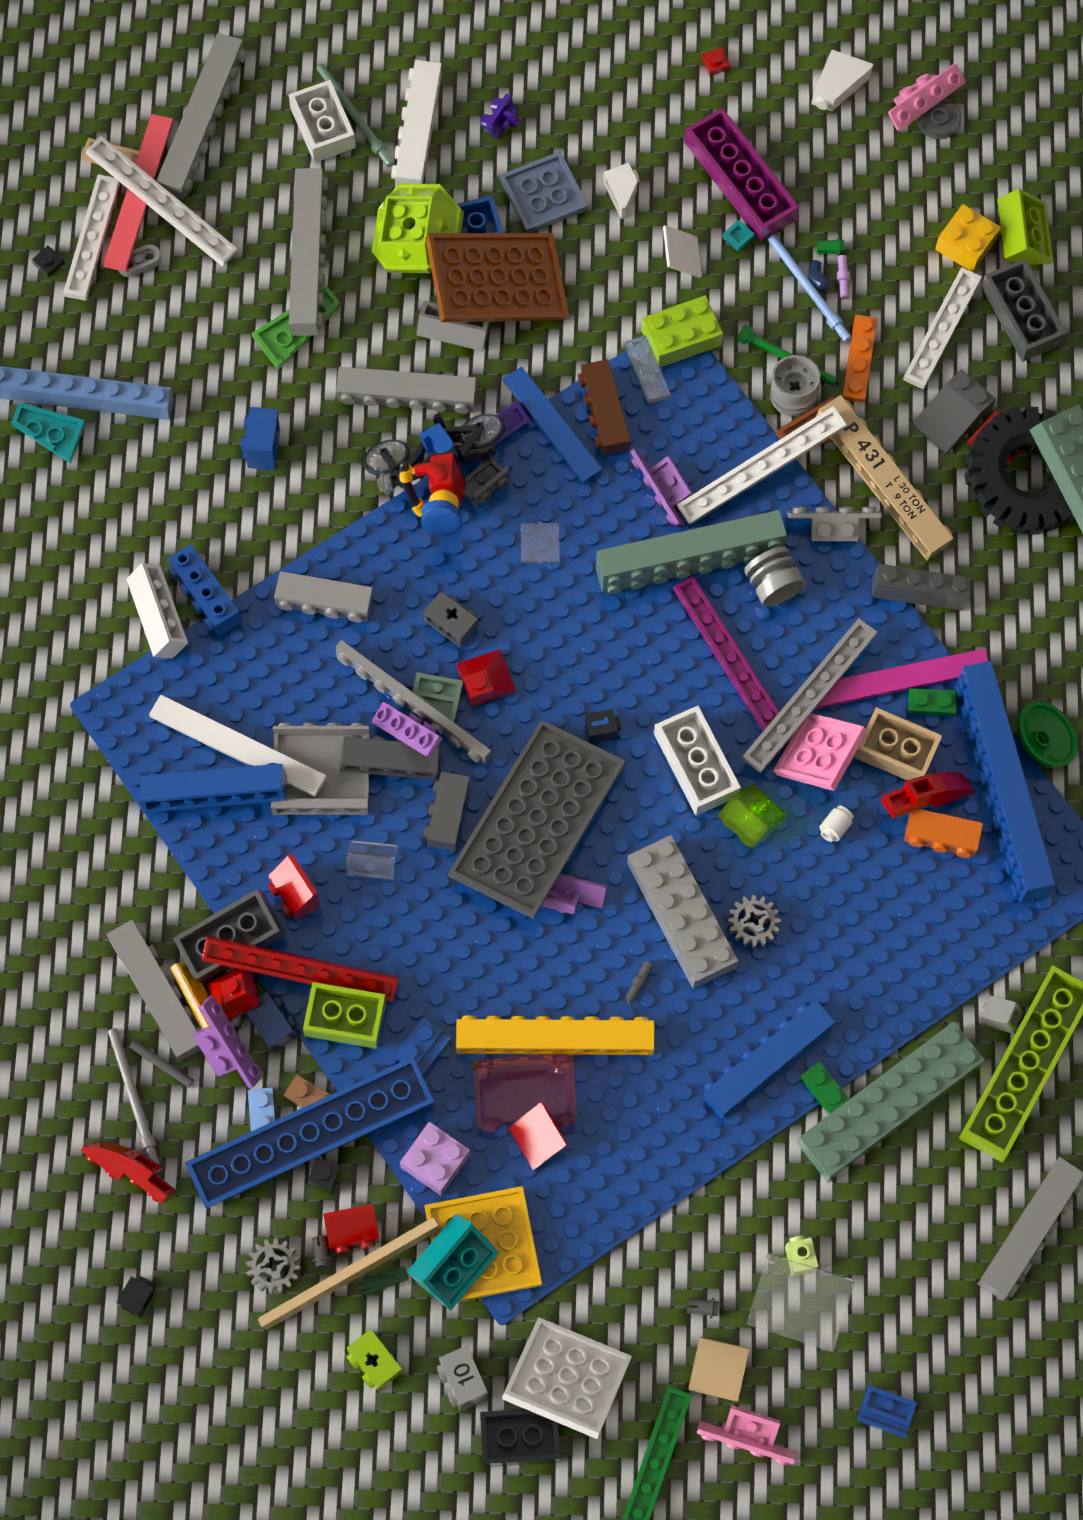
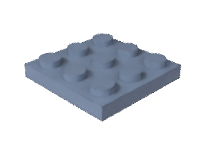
[499,151,588,233]

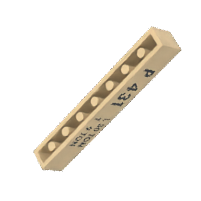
[816,395,953,561]

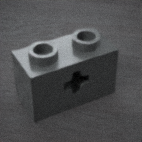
[423,592,478,648]

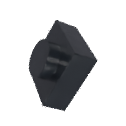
[32,245,65,278]

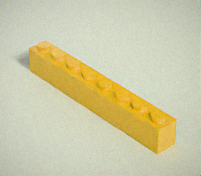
[456,1016,654,1055]

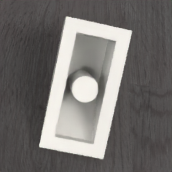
[603,163,639,219]

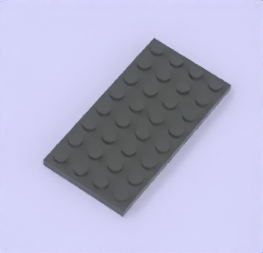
[448,720,625,919]

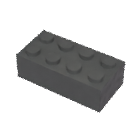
[981,258,1067,362]
[173,889,286,984]

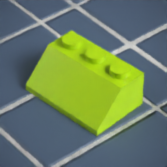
[997,189,1053,265]

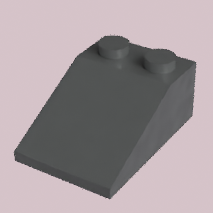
[912,369,996,454]

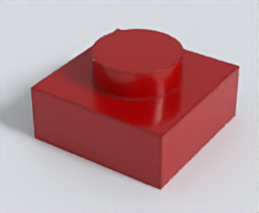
[702,47,730,76]

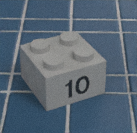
[437,1346,488,1412]

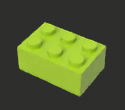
[641,295,723,368]
[303,982,386,1049]

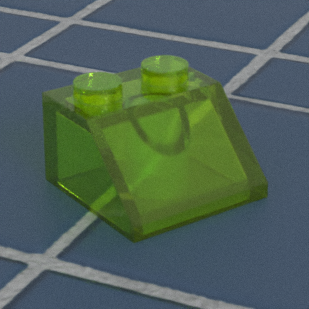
[717,784,788,848]

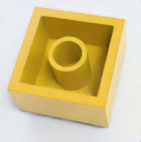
[935,204,1001,272]

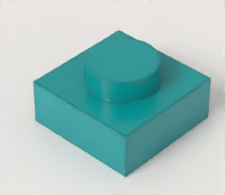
[722,220,755,252]

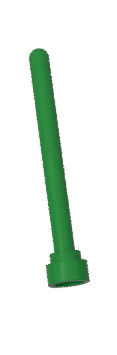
[737,324,838,385]

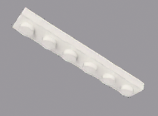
[63,174,120,301]
[903,267,982,390]

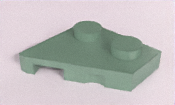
[412,672,463,723]

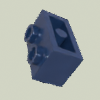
[246,992,300,1051]

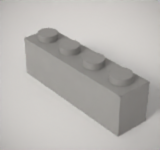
[274,571,373,623]

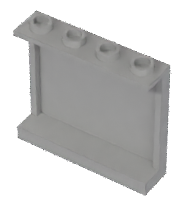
[271,723,370,815]

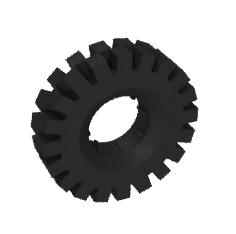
[964,406,1073,535]

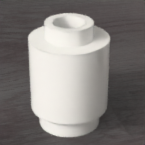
[819,806,854,842]

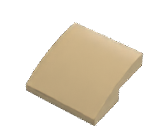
[688,1337,749,1402]

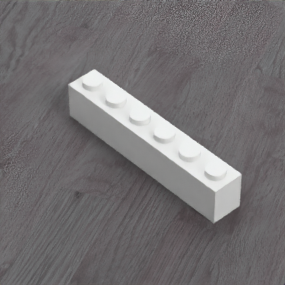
[391,60,442,188]

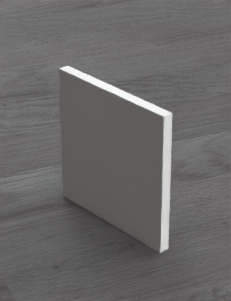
[663,225,702,278]

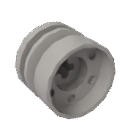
[770,355,820,417]
[744,547,806,607]

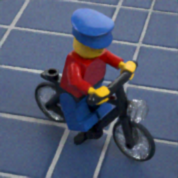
[363,414,505,535]

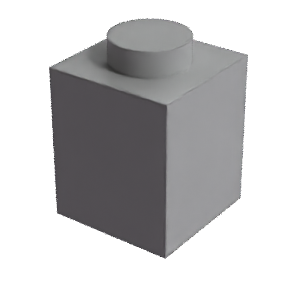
[981,995,1024,1034]

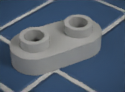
[118,245,161,277]

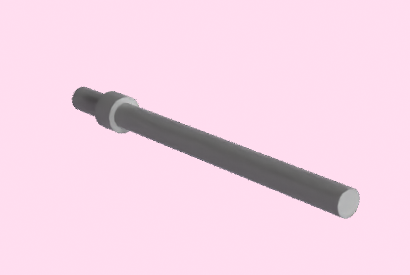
[108,1028,160,1165]

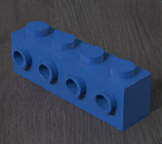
[167,544,243,637]

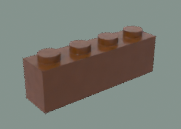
[578,359,630,456]

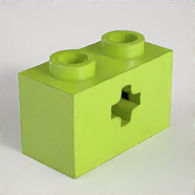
[346,1329,402,1391]

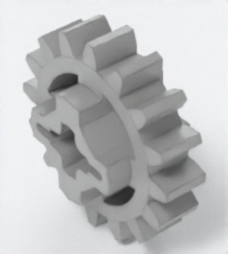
[727,895,781,949]
[246,1238,301,1294]

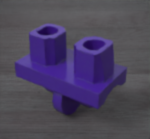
[480,94,520,139]

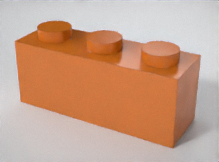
[904,809,983,858]

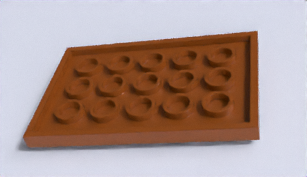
[425,233,569,322]

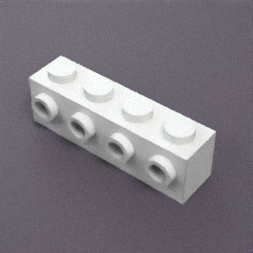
[127,563,188,659]

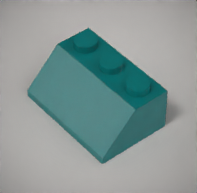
[407,1214,500,1311]

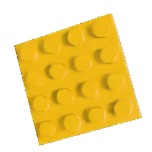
[424,1186,542,1302]

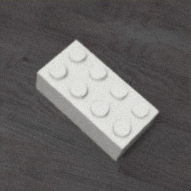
[654,706,741,816]

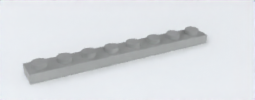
[742,618,877,773]
[335,640,491,765]

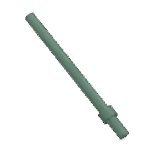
[317,64,394,168]

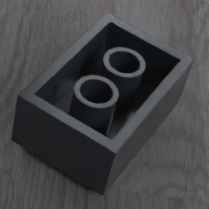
[480,1409,560,1467]

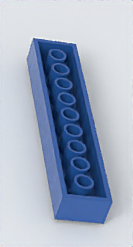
[955,661,1055,904]
[185,1057,434,1209]

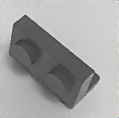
[464,457,510,507]

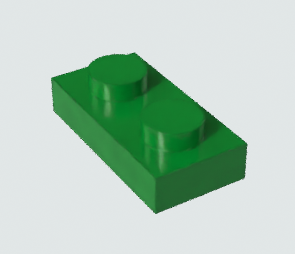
[908,688,956,716]
[800,1061,849,1115]

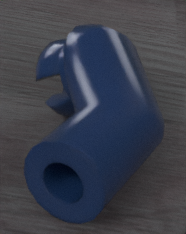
[808,260,831,291]

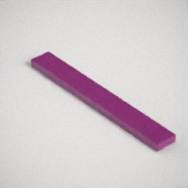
[673,576,779,732]

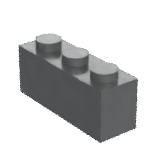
[423,772,470,852]

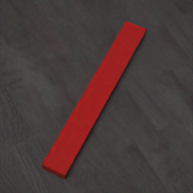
[201,935,399,1002]

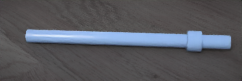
[768,235,852,342]

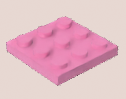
[773,713,867,791]

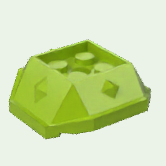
[372,184,464,273]

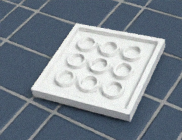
[502,1317,632,1439]

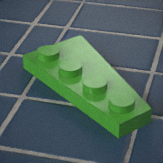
[252,286,340,370]

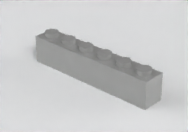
[336,367,476,414]
[107,920,201,1063]
[978,1157,1083,1301]

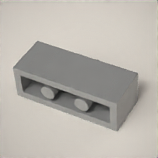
[417,301,490,351]

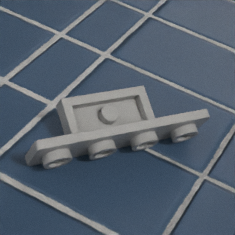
[787,506,882,541]

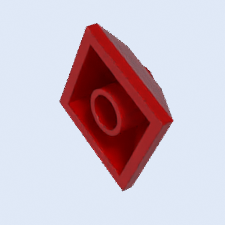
[456,649,516,707]
[207,968,260,1020]

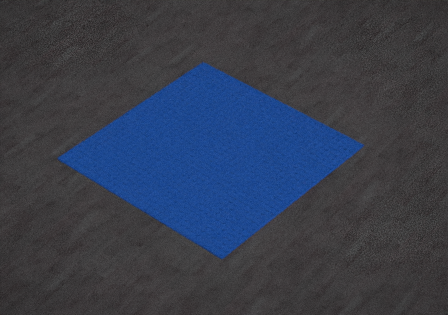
[70,338,1083,1326]

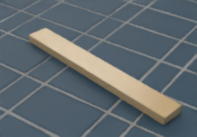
[258,1218,442,1330]

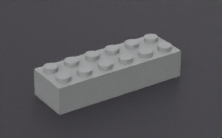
[627,835,738,989]

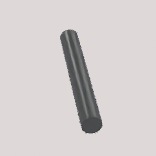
[129,1040,195,1088]

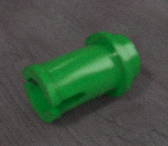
[817,238,844,256]

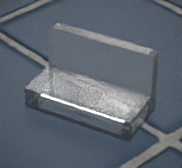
[346,841,398,880]

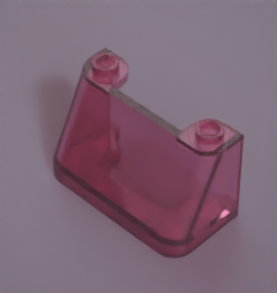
[473,1054,577,1131]

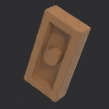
[284,1075,331,1108]

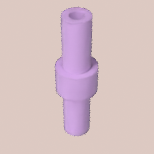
[837,255,851,300]

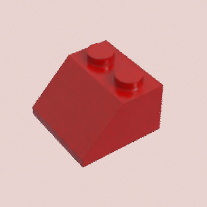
[268,854,320,921]
[323,1204,380,1255]

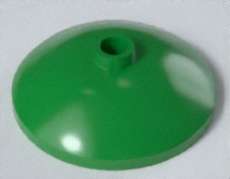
[1017,701,1078,768]

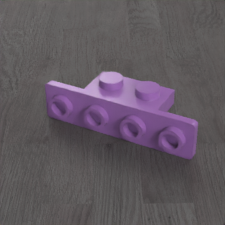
[630,449,694,529]
[372,702,443,758]
[542,874,607,914]
[193,995,262,1089]

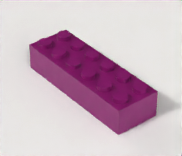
[684,107,799,242]

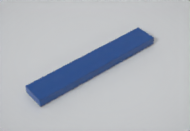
[503,366,602,484]

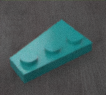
[12,402,86,464]

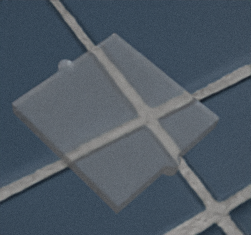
[521,521,560,565]

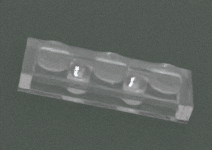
[624,335,670,404]

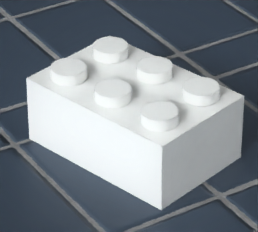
[289,80,356,163]

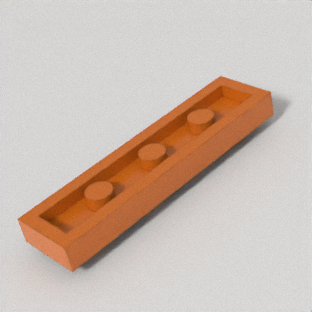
[842,314,878,403]

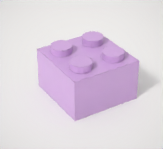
[400,1122,470,1196]

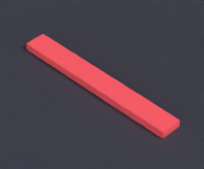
[104,114,173,272]

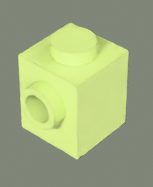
[785,1235,819,1276]

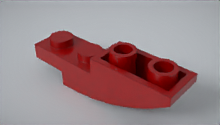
[881,772,975,819]
[81,1141,177,1204]

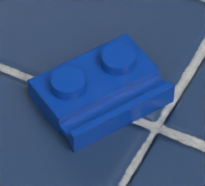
[393,1017,452,1077]
[856,1385,917,1439]

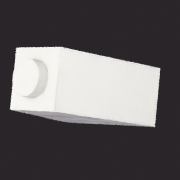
[812,50,873,111]

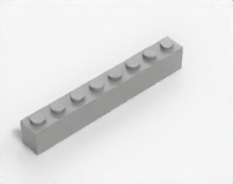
[156,33,246,200]
[289,168,328,336]

